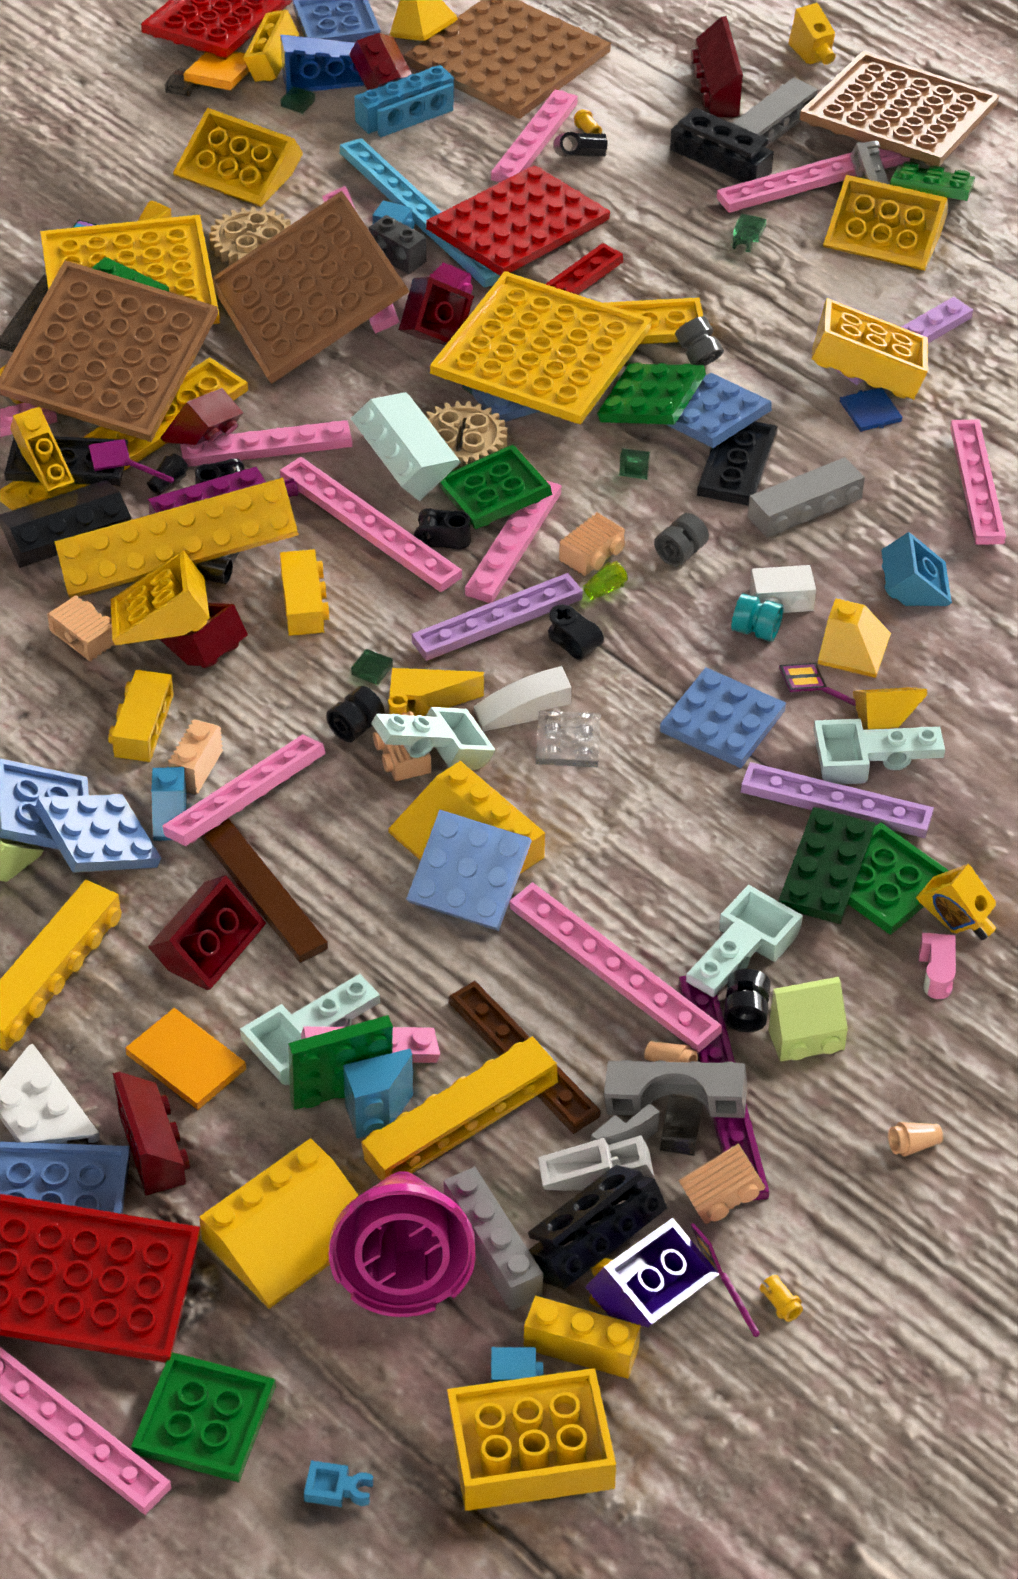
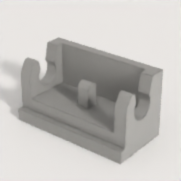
[850,141,890,184]

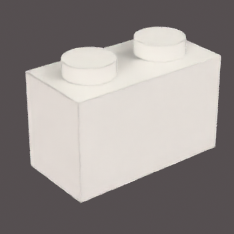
[750,565,816,613]

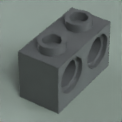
[369,215,427,274]

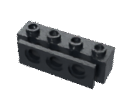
[670,107,774,182]
[528,1165,668,1289]

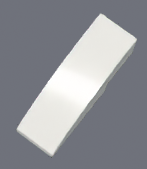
[474,666,571,732]
[538,1135,655,1191]

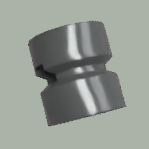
[675,316,724,366]
[654,513,709,567]

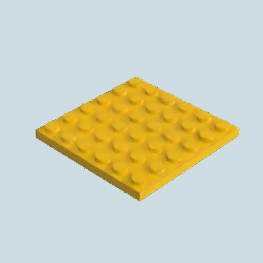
[40,215,220,324]
[430,271,652,425]

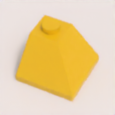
[390,0,458,41]
[817,598,891,678]
[853,687,927,730]

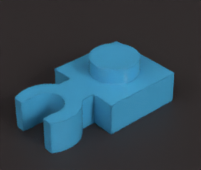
[304,1461,374,1507]

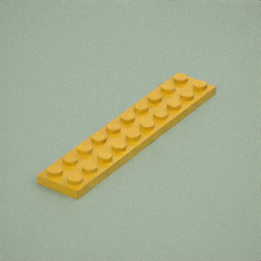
[0,357,248,510]

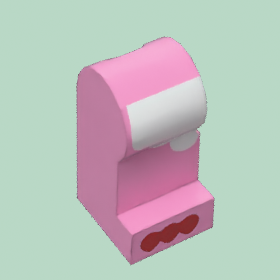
[919,933,956,999]

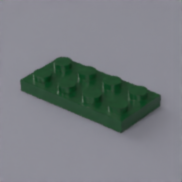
[779,807,875,925]

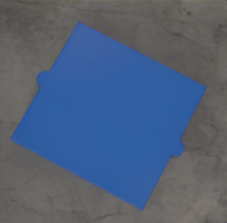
[840,387,903,432]

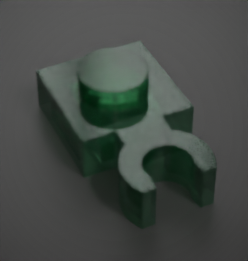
[732,213,767,252]

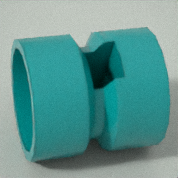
[731,593,784,642]

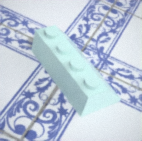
[350,392,461,501]

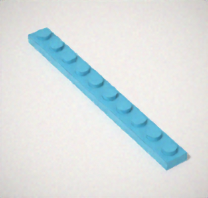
[339,138,500,288]

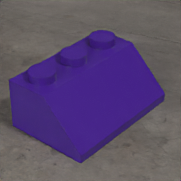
[585,1218,719,1327]

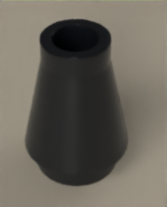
[147,453,188,495]

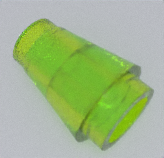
[583,561,628,600]

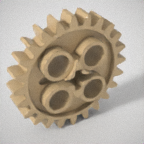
[209,206,291,266]
[426,401,507,471]

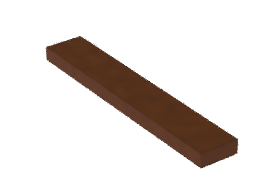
[201,818,328,963]
[449,980,601,1134]

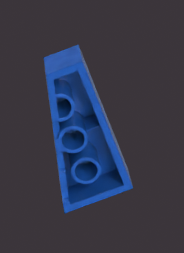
[280,34,365,94]

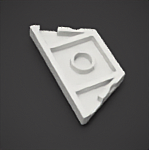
[0,1044,100,1144]

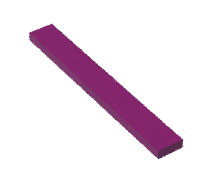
[678,976,770,1201]

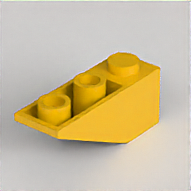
[10,406,75,493]
[389,668,484,716]

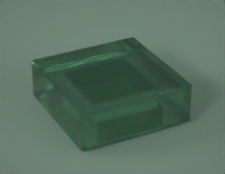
[281,86,315,114]
[619,448,650,480]
[351,648,393,685]

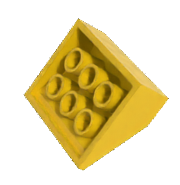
[173,107,303,207]
[823,175,948,271]
[811,298,928,400]
[111,550,210,645]
[388,761,545,874]
[199,1138,359,1309]
[447,1368,616,1511]

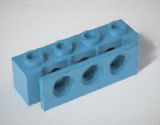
[354,65,454,138]

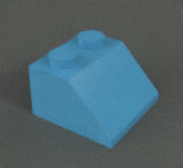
[881,532,952,606]
[343,1049,413,1138]

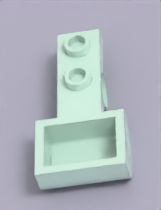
[371,707,496,771]
[813,719,945,784]
[686,885,803,998]
[240,974,380,1085]

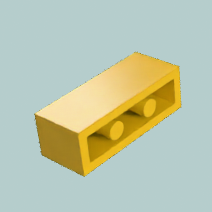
[243,10,299,82]
[280,549,329,636]
[108,670,174,762]
[523,1296,641,1379]

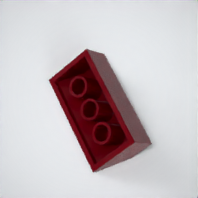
[691,16,743,117]

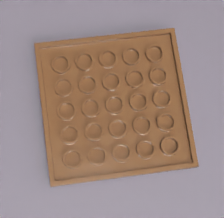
[403,0,611,119]
[799,51,999,166]
[212,191,410,384]
[0,260,218,442]

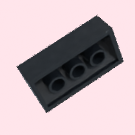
[0,480,131,568]

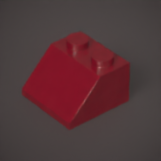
[349,33,412,90]
[398,277,474,345]
[160,388,244,445]
[159,603,248,668]

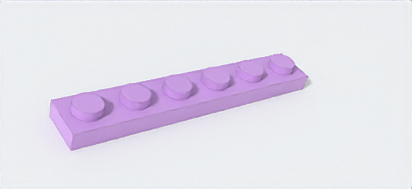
[837,297,973,385]
[412,573,583,661]
[741,762,934,838]

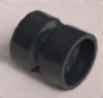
[326,686,385,743]
[724,968,771,1033]

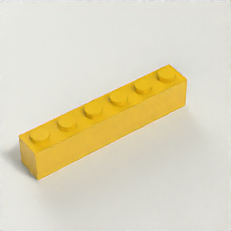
[0,879,122,1052]
[361,1036,558,1181]

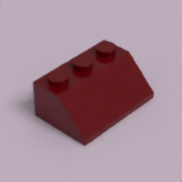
[148,875,267,990]
[112,1072,190,1196]

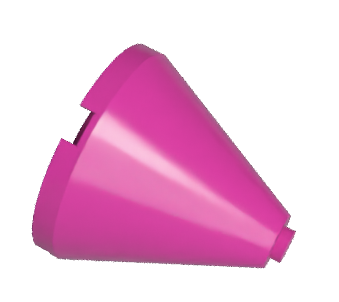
[329,1171,476,1317]

